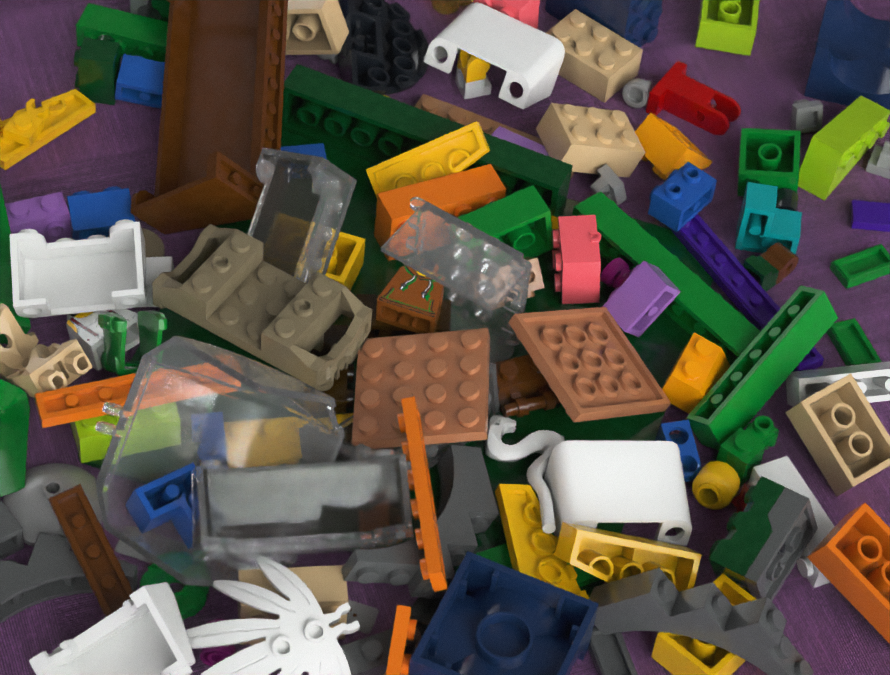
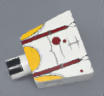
[66,309,140,371]

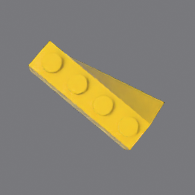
[554,522,702,592]

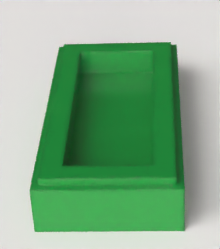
[829,244,890,289]
[826,318,882,366]

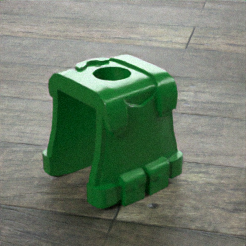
[98,310,167,376]

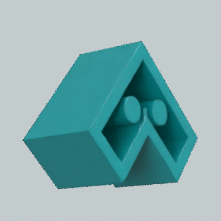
[735,182,802,254]

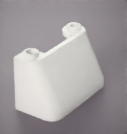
[29,582,196,675]

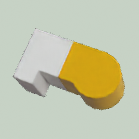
[455,50,492,100]

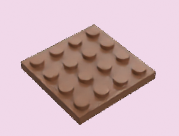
[508,307,671,422]
[352,328,490,450]

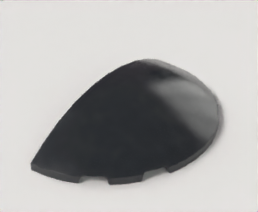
[338,0,429,95]

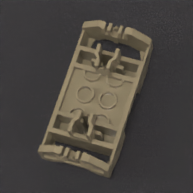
[152,224,372,393]

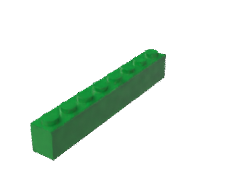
[572,191,760,366]

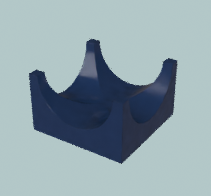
[804,0,890,116]
[408,551,599,675]

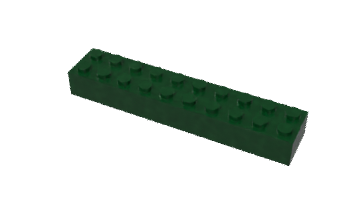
[282,64,573,217]

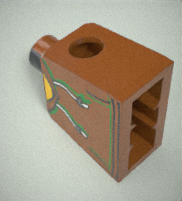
[376,261,445,334]

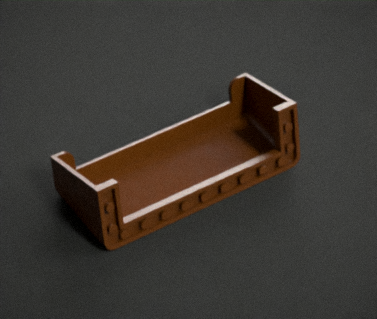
[131,0,288,235]

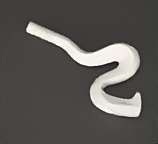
[485,415,565,534]

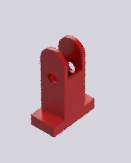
[646,60,741,136]

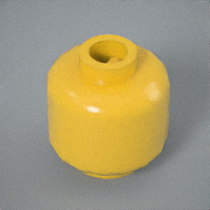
[692,461,740,510]

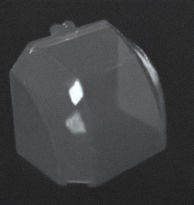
[95,336,345,587]

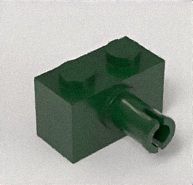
[74,35,120,106]

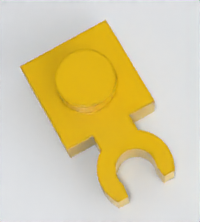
[3,99,49,147]

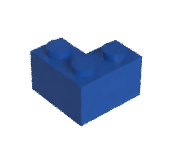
[125,462,228,549]

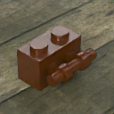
[488,354,561,418]

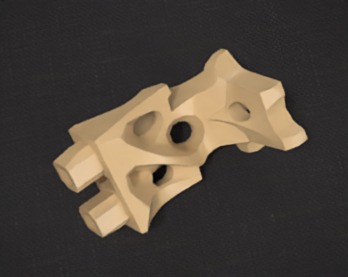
[0,303,92,398]

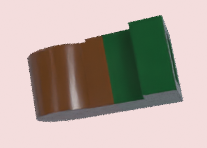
[743,242,799,291]

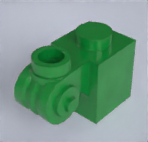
[716,415,779,488]

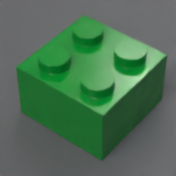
[737,128,801,196]

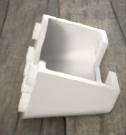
[424,2,565,109]
[10,219,147,318]
[544,440,692,546]

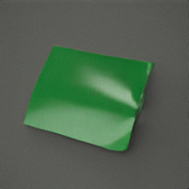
[0,379,30,497]

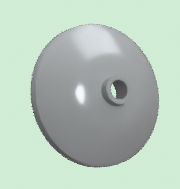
[3,463,106,547]

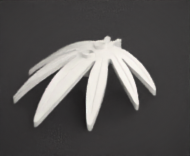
[186,556,360,675]

